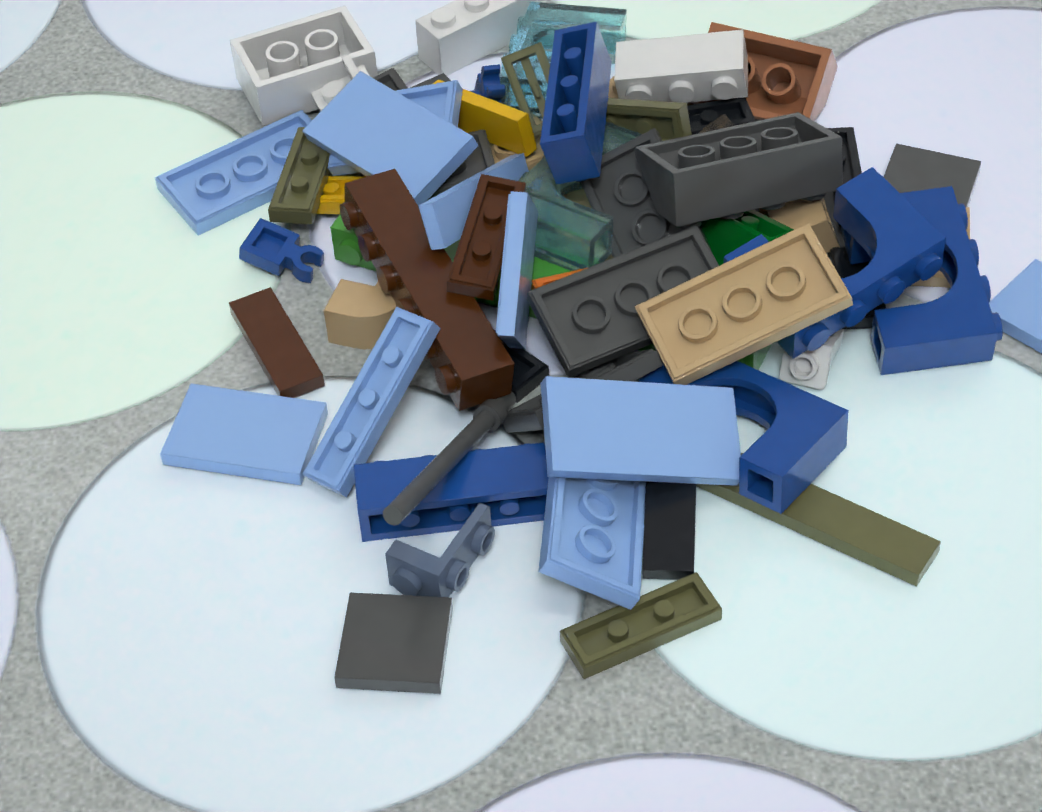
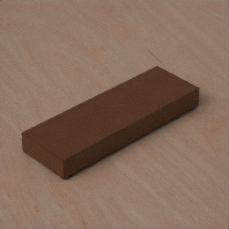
[447,174,526,301]
[229,287,325,398]

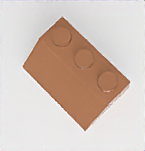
[690,22,838,121]

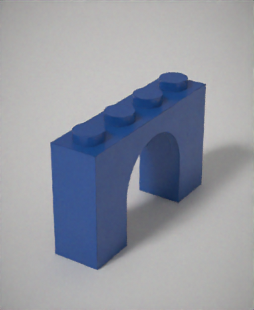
[723,167,946,359]
[841,186,1003,375]
[638,361,849,514]

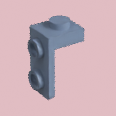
[385,503,495,597]

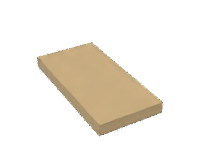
[635,223,853,385]

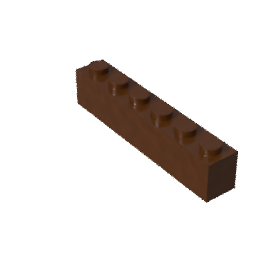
[340,169,515,411]

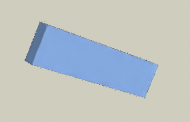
[419,153,535,250]
[302,307,441,498]

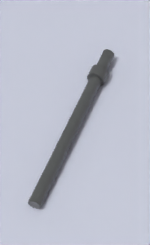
[383,391,516,525]

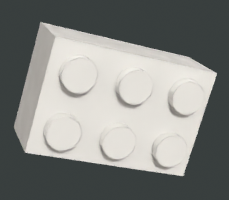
[229,5,378,126]

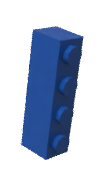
[540,21,612,185]
[354,442,549,542]

